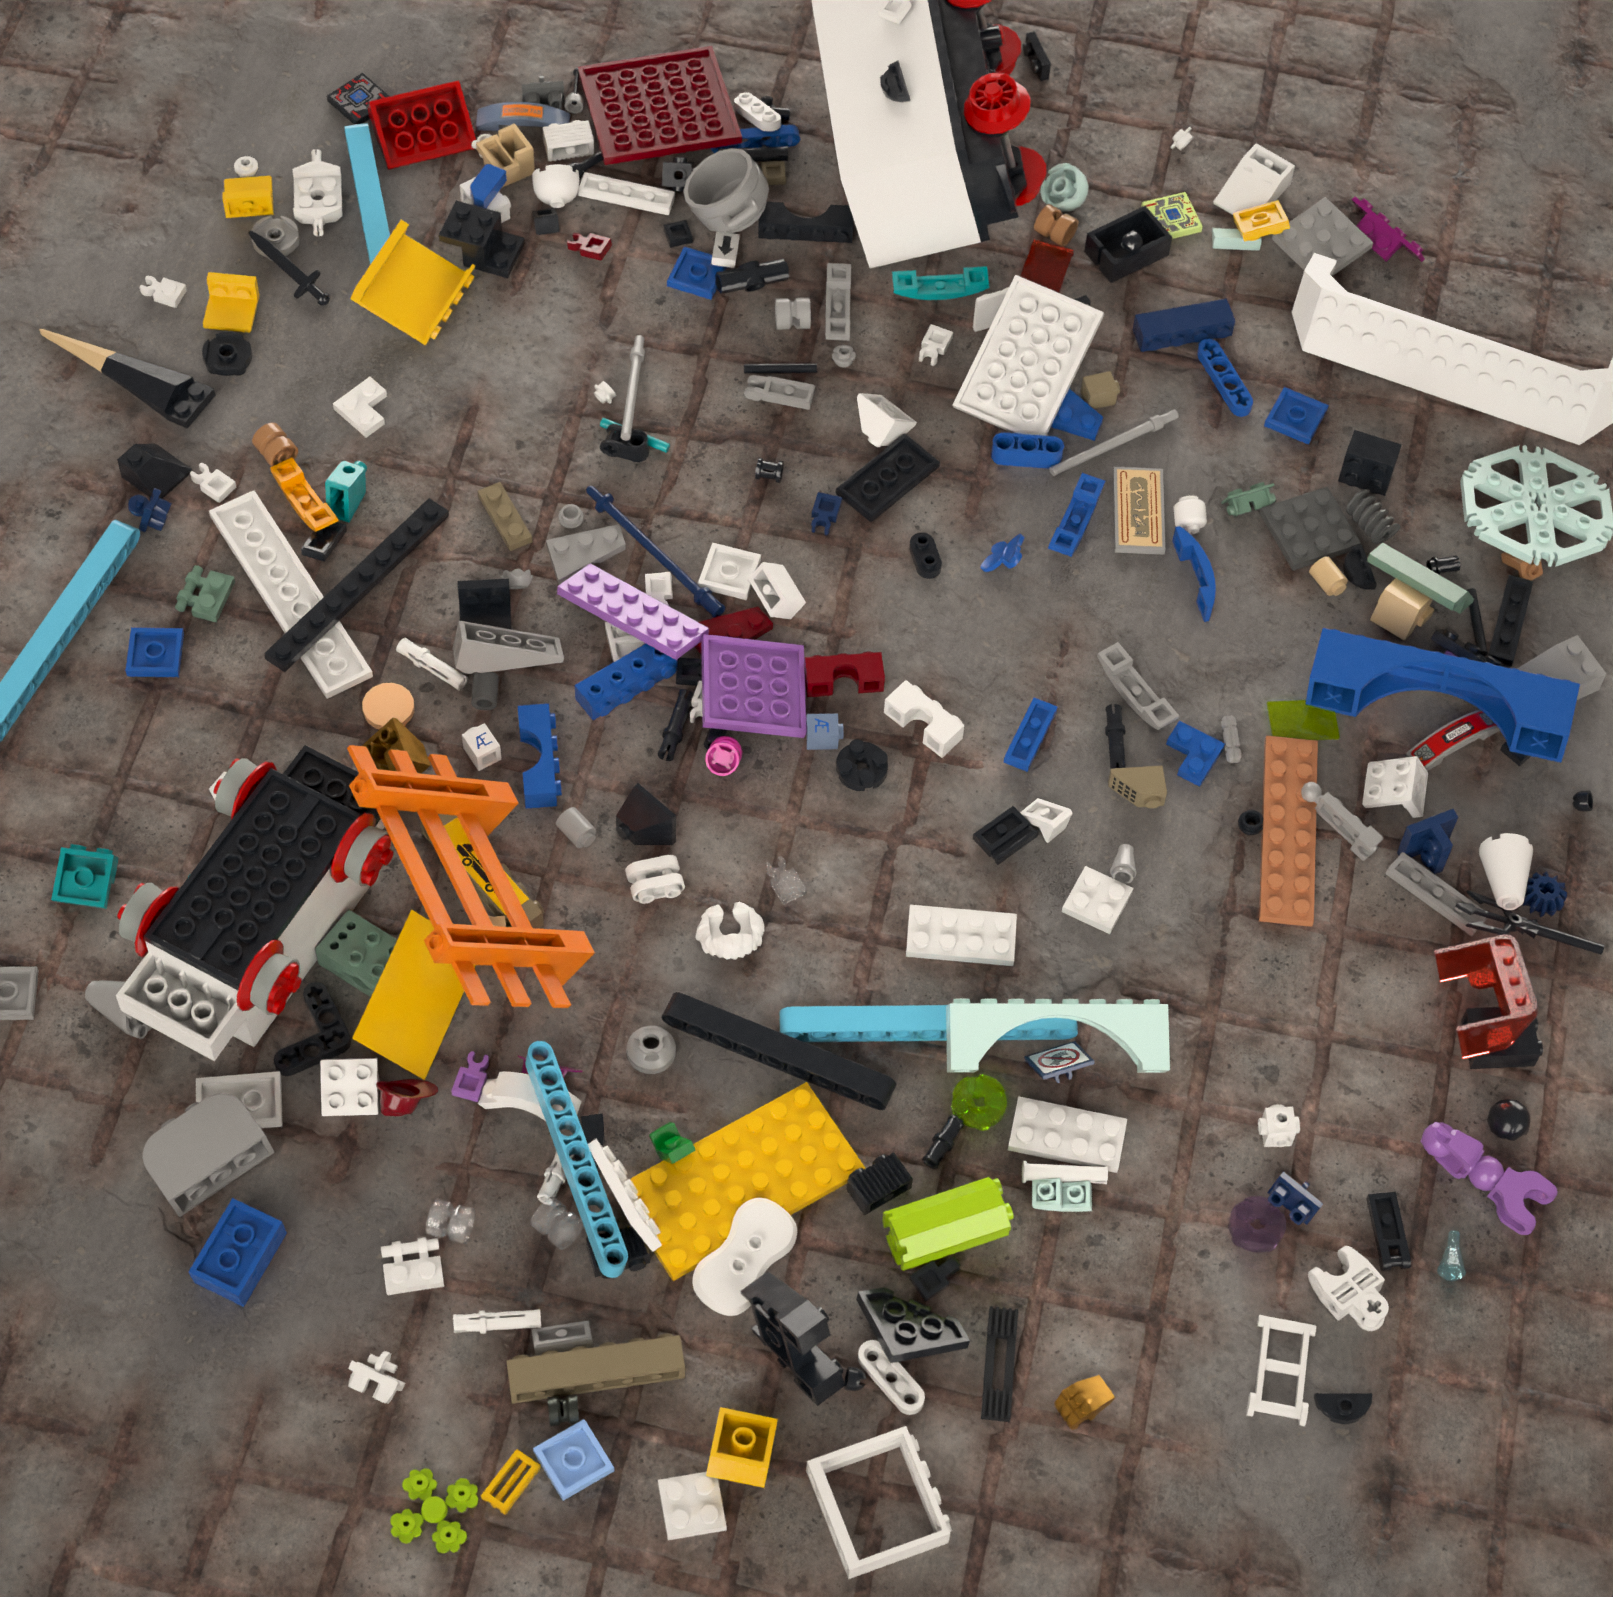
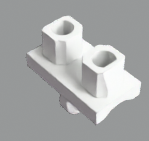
[348,1351,405,1404]

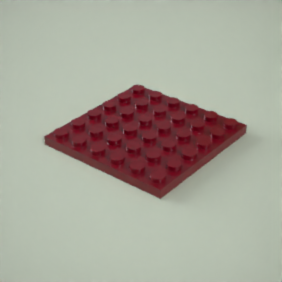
[578,46,742,165]

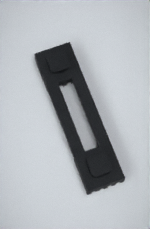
[981,1306,1018,1422]

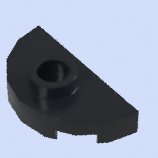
[880,60,911,102]
[1343,544,1377,590]
[1314,1393,1373,1425]

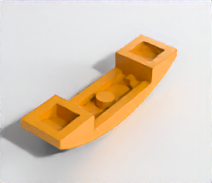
[270,457,338,532]

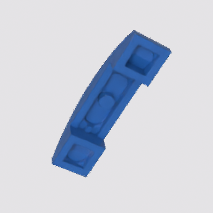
[1048,473,1105,557]
[1172,526,1216,622]

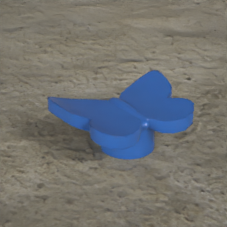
[980,534,1024,572]

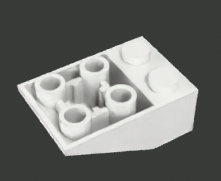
[1213,143,1295,215]

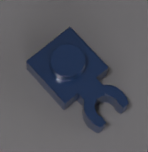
[811,492,842,536]

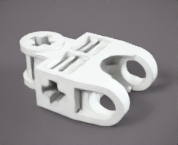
[1308,1246,1389,1331]

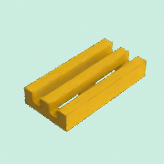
[481,1449,541,1515]

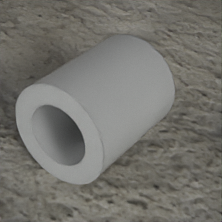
[556,807,597,848]

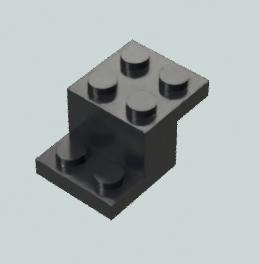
[439,200,525,278]

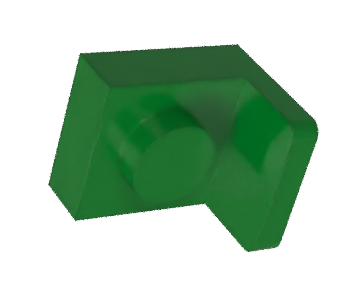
[649,1122,696,1164]

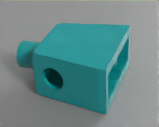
[325,461,367,523]

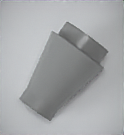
[1110,844,1137,884]

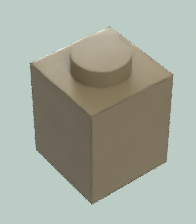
[1080,371,1120,409]

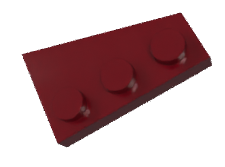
[694,606,773,654]

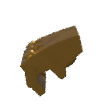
[1054,1375,1115,1430]

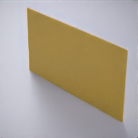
[352,910,476,1080]

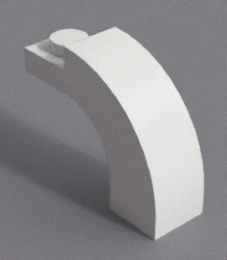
[478,1072,582,1122]

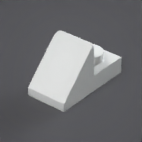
[1020,798,1072,843]

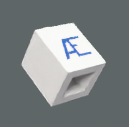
[462,723,501,771]

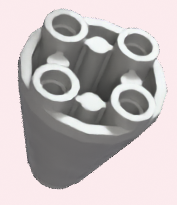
[85,980,152,1039]

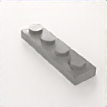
[1386,852,1488,936]

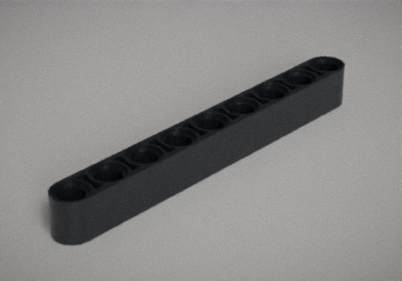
[661,992,897,1110]

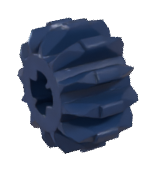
[1523,871,1567,918]

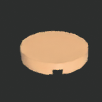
[362,683,415,729]

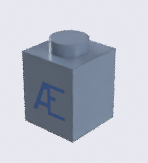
[806,714,844,750]

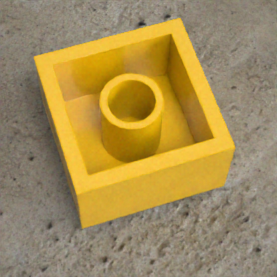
[706,1407,778,1488]

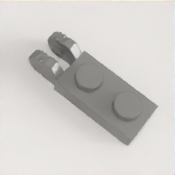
[744,375,815,410]

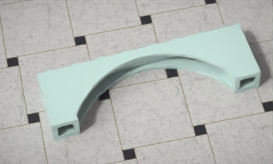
[946,998,1170,1073]

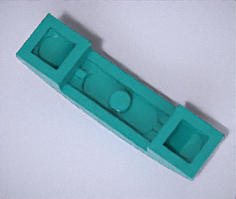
[892,266,989,300]

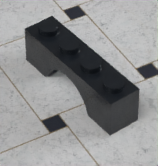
[758,201,854,243]

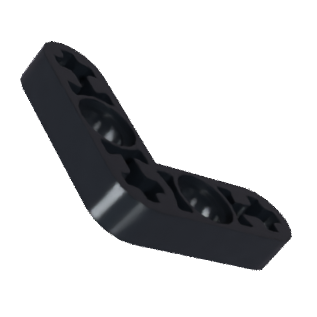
[274,982,351,1077]

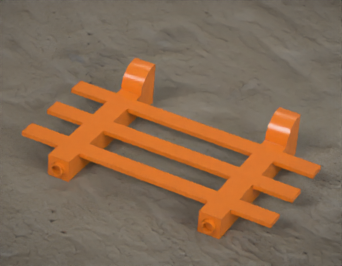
[347,745,595,1008]

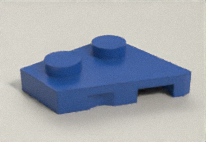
[1051,389,1103,441]

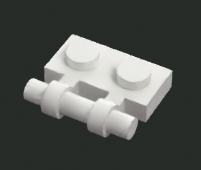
[381,1237,444,1295]

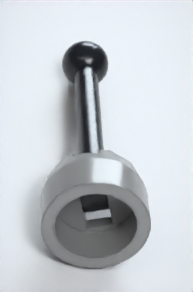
[565,68,584,114]

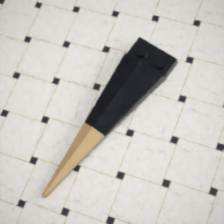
[39,329,216,429]

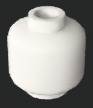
[1173,496,1207,534]

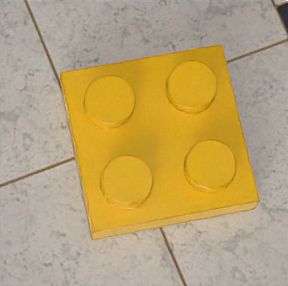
[1233,200,1290,241]

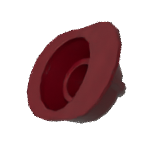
[376,1079,438,1117]

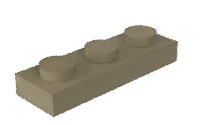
[478,482,533,551]

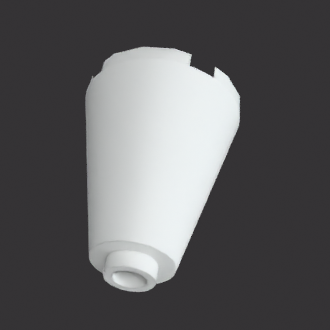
[1479,833,1533,910]

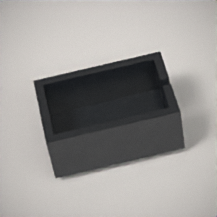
[1084,205,1172,283]

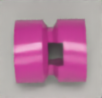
[705,736,742,776]

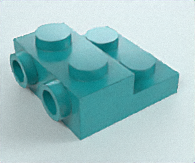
[51,844,119,909]

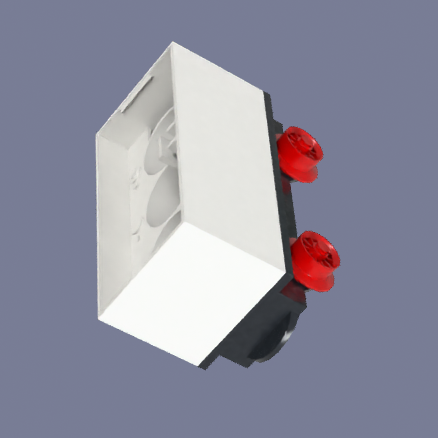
[812,0,1047,268]

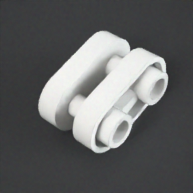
[625,855,685,904]

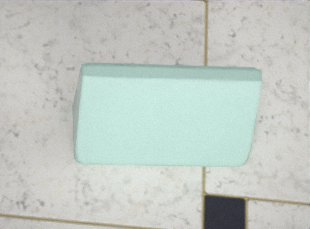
[1212,228,1262,250]

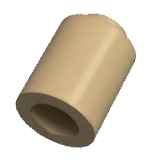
[1309,557,1348,596]

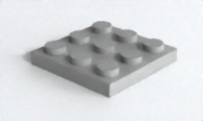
[1272,197,1373,276]

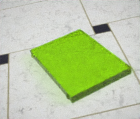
[1266,700,1340,740]

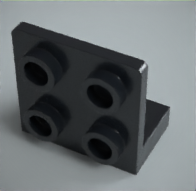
[457,579,511,629]

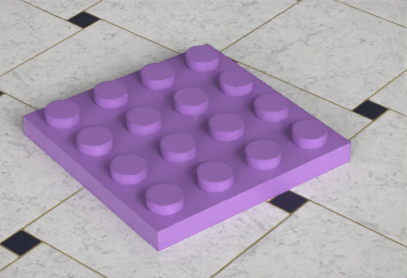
[701,634,807,738]

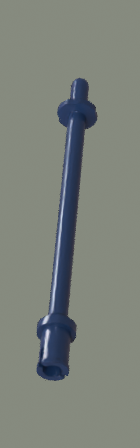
[586,485,726,618]

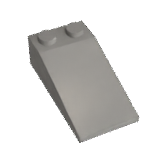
[453,621,564,674]
[1517,635,1607,700]

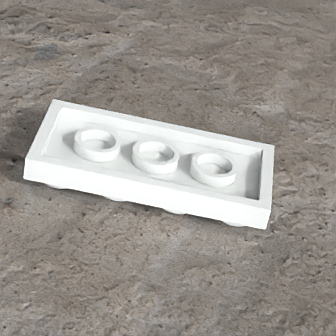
[906,905,1017,966]
[1008,1096,1127,1173]
[588,1139,662,1252]

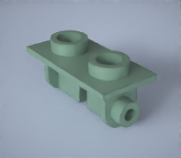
[1221,482,1276,517]

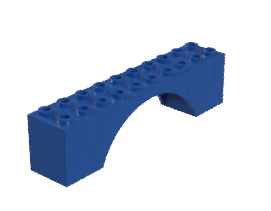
[1305,628,1580,763]

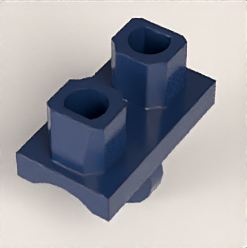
[128,488,172,532]
[1267,1171,1323,1225]

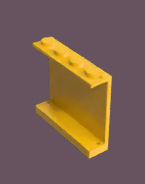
[350,220,475,345]

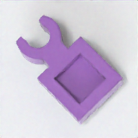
[452,1051,489,1102]

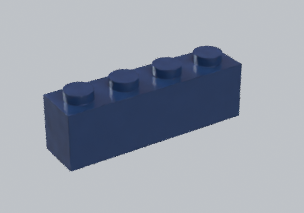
[1133,298,1235,352]

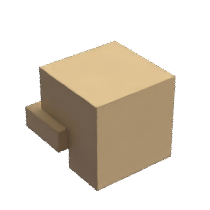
[476,124,535,188]
[1370,578,1435,641]

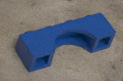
[518,703,562,809]

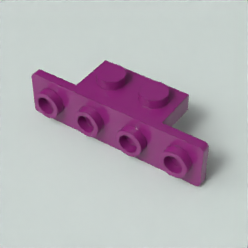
[1352,196,1425,262]

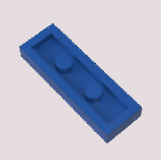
[1003,698,1058,772]

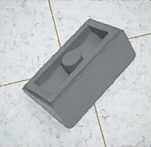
[532,1321,593,1356]

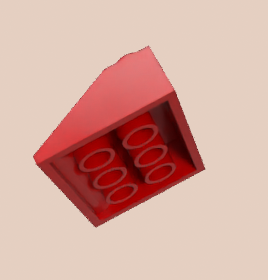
[367,80,476,170]

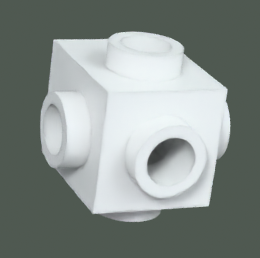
[1258,1104,1300,1147]

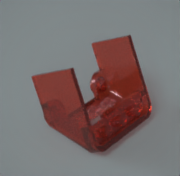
[1434,934,1538,1059]

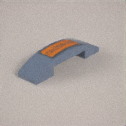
[476,102,570,131]

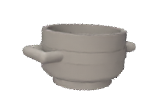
[683,148,769,233]

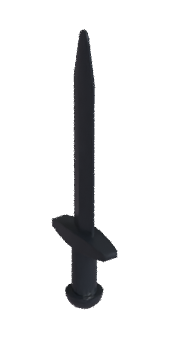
[248,231,330,306]

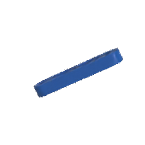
[711,125,800,153]
[1197,339,1253,417]

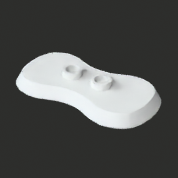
[692,1198,797,1316]

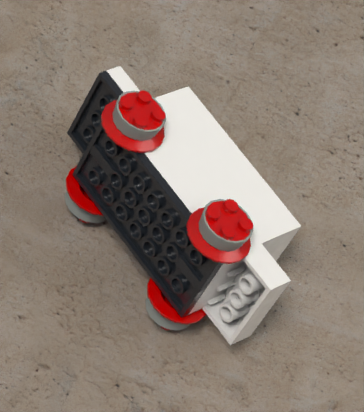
[116,745,394,1061]

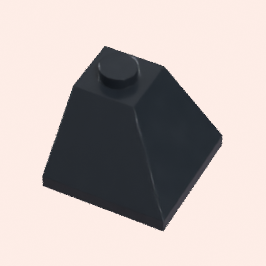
[117,443,192,499]
[616,783,676,845]

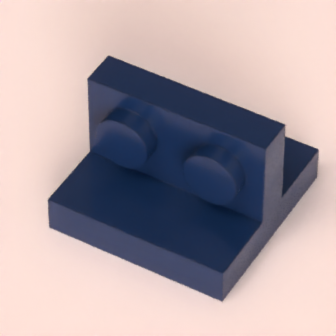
[1397,809,1458,875]

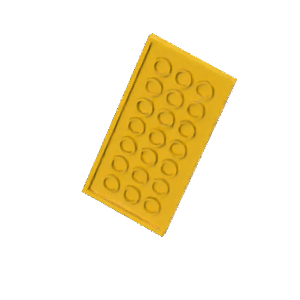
[630,1082,866,1281]

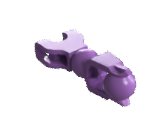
[1421,1122,1557,1235]

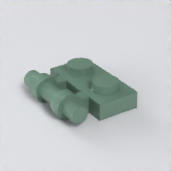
[175,565,235,623]

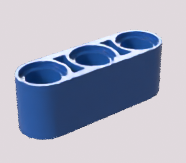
[991,433,1064,469]

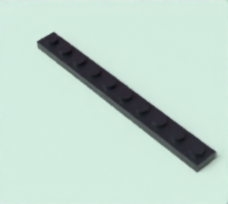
[265,498,449,672]

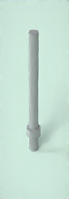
[621,335,645,440]
[1049,409,1179,476]

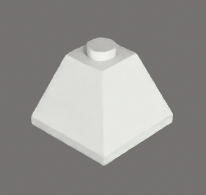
[857,393,917,447]

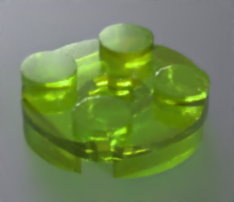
[952,1075,1007,1131]

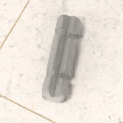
[1221,715,1242,764]

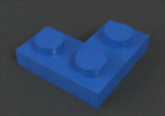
[1166,721,1225,787]

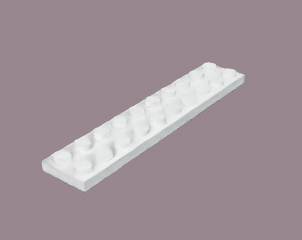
[209,490,373,699]

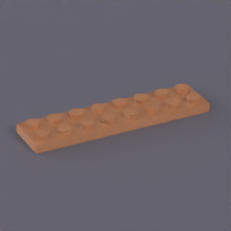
[1259,736,1318,927]

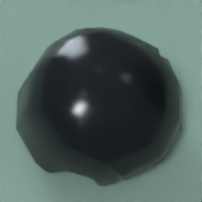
[1487,1099,1531,1141]

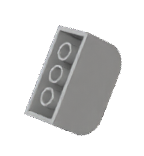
[143,1094,275,1218]

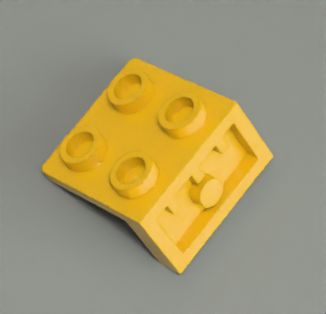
[222,176,274,218]
[203,272,260,333]

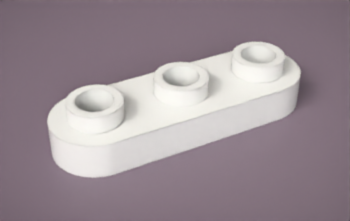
[734,93,781,131]
[858,1340,925,1415]

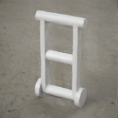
[1246,1315,1316,1426]

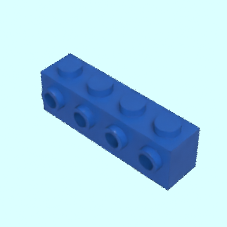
[575,644,678,720]

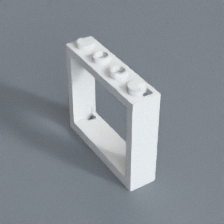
[806,1426,952,1579]

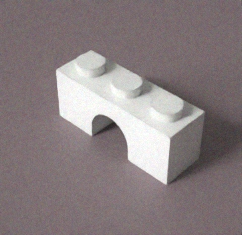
[884,680,964,758]

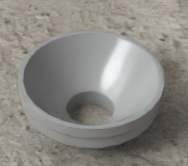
[626,1026,676,1074]

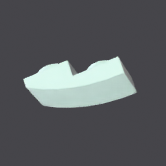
[1032,1178,1092,1212]

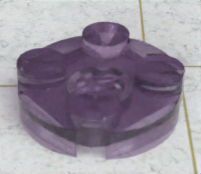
[1228,1196,1286,1253]

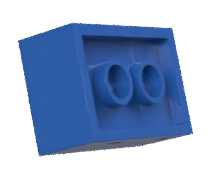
[189,1198,287,1307]

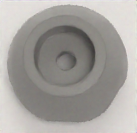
[501,569,533,589]

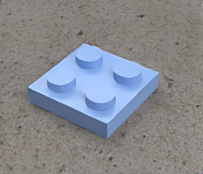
[533,1419,614,1501]

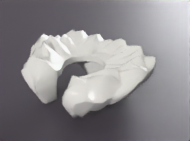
[695,902,765,960]

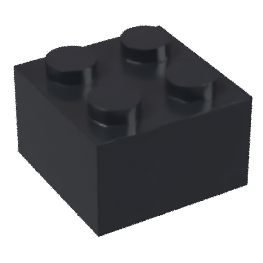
[1338,430,1402,496]

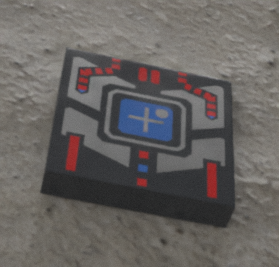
[327,72,390,125]

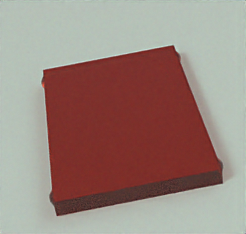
[1020,240,1074,293]

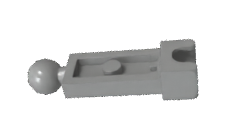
[1301,782,1383,861]

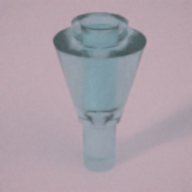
[1437,1230,1466,1281]

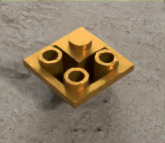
[362,718,431,774]

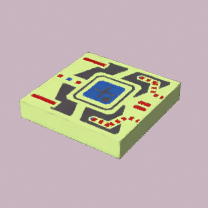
[1141,192,1203,239]

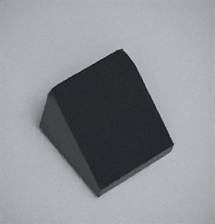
[532,208,560,235]

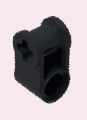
[600,424,649,462]

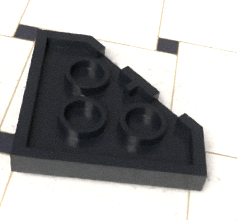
[856,1287,970,1363]

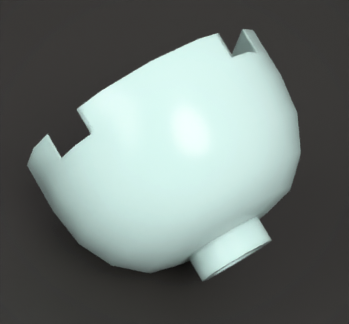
[1040,163,1089,212]

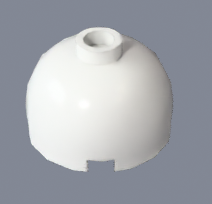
[532,164,579,208]

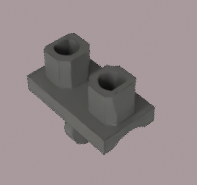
[521,75,564,109]

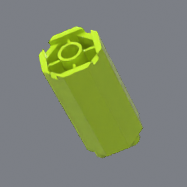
[882,1177,1014,1271]

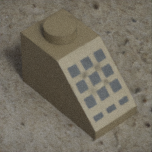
[1108,765,1167,808]

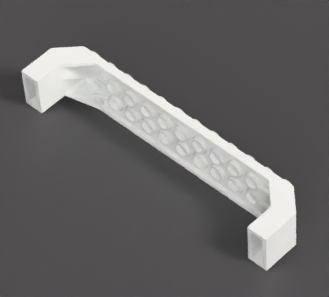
[1292,253,1613,445]

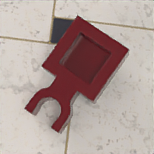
[567,233,612,261]

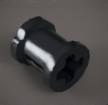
[755,457,784,483]

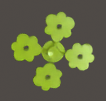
[390,1468,478,1553]

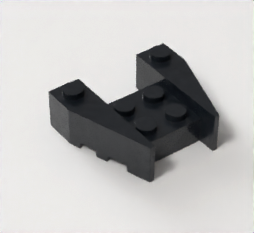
[740,1271,845,1406]

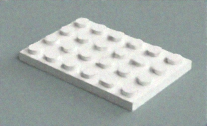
[953,275,1104,436]

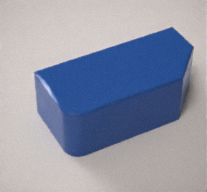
[470,164,507,208]

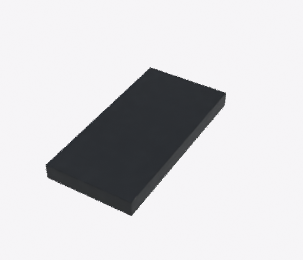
[835,433,940,522]

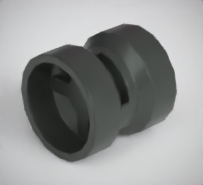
[548,1394,579,1426]

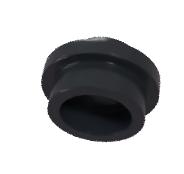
[1238,810,1263,835]

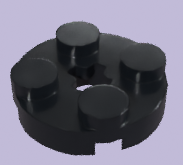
[202,331,252,376]
[836,739,888,791]

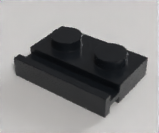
[973,806,1038,865]

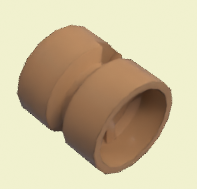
[1034,204,1079,247]
[252,422,298,467]

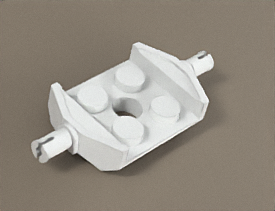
[293,149,342,236]

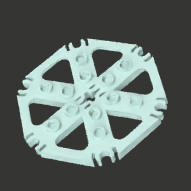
[1460,445,1613,567]

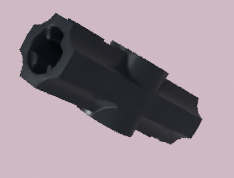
[715,259,789,294]

